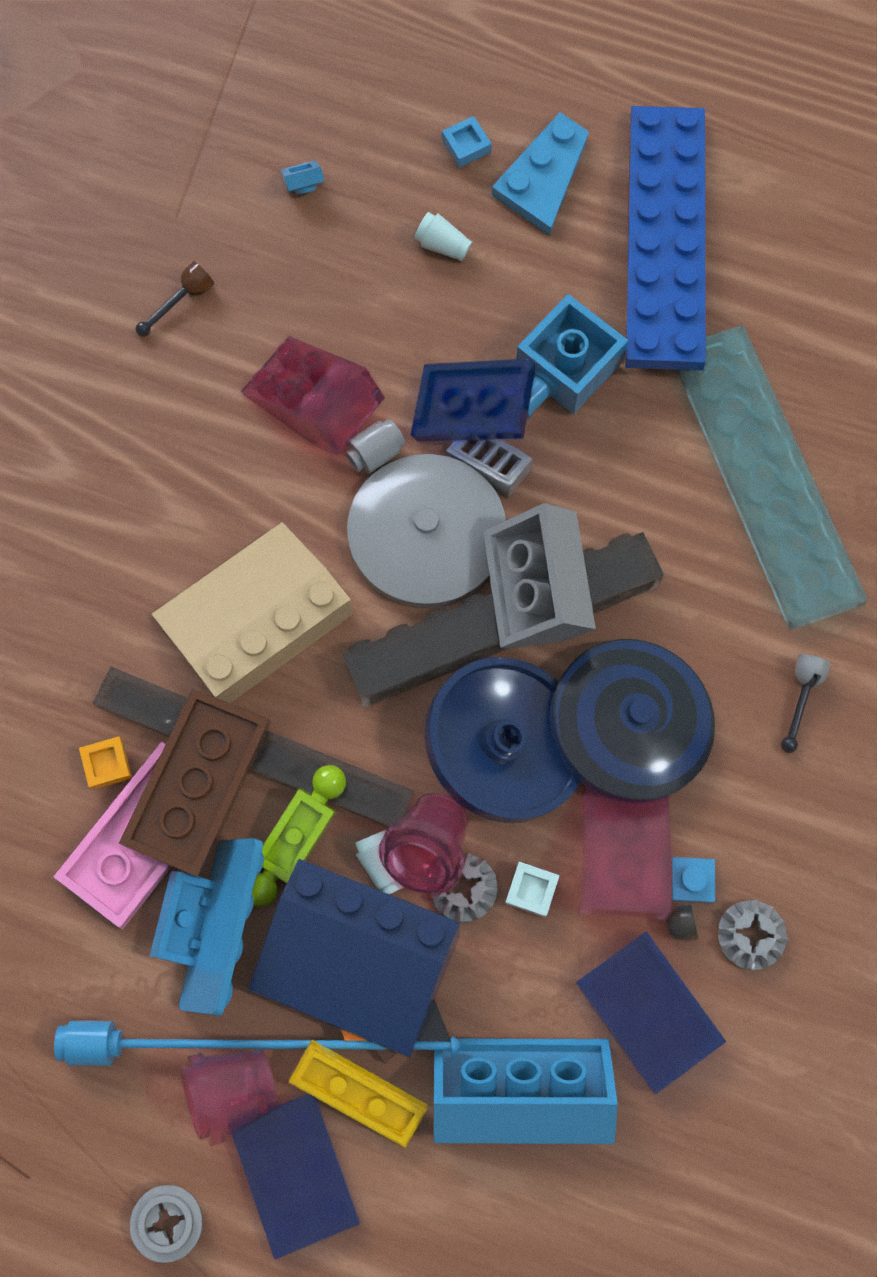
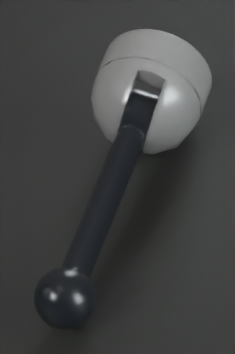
[781,654,831,753]

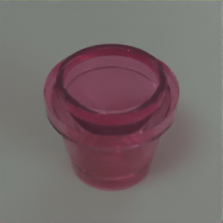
[378,793,469,893]
[181,1049,278,1146]

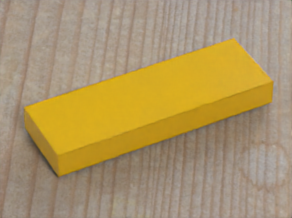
[289,1040,428,1148]

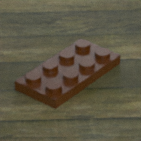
[119,688,271,879]

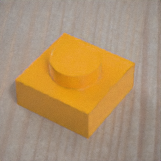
[79,736,132,790]

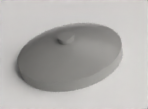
[347,454,506,609]

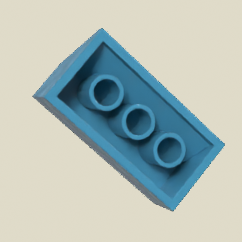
[434,1038,618,1144]

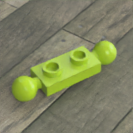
[252,765,346,907]

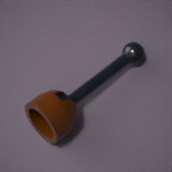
[135,261,214,337]

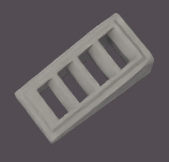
[446,422,533,498]

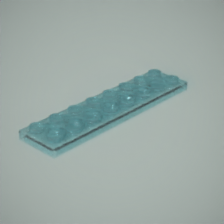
[677,325,868,630]

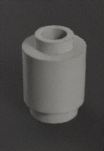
[345,418,406,474]

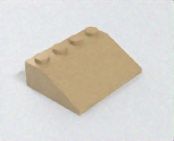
[152,522,353,703]

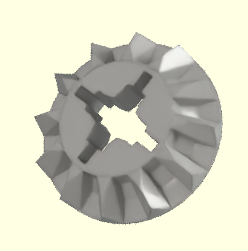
[430,853,498,922]
[718,900,788,970]
[130,1185,203,1263]

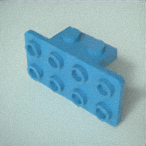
[149,838,264,1016]

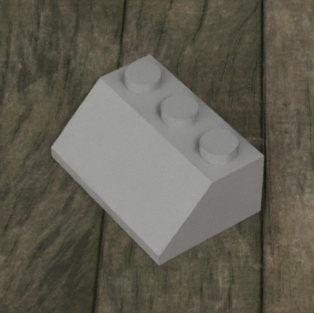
[483,503,596,648]

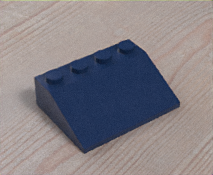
[248,859,460,1058]

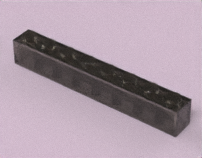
[342,532,664,709]

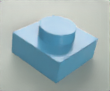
[441,116,492,168]
[280,160,324,194]
[670,857,715,904]

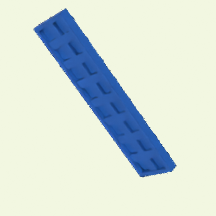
[625,106,706,371]

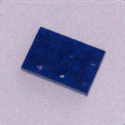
[410,359,536,442]
[575,931,726,1094]
[229,1094,361,1259]

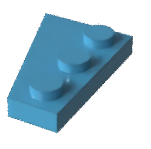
[492,112,589,235]

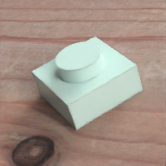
[505,862,560,918]

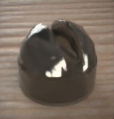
[666,905,698,941]

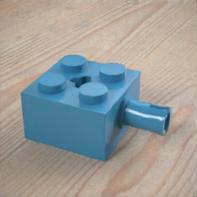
[510,294,629,419]

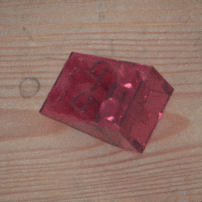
[241,336,385,455]

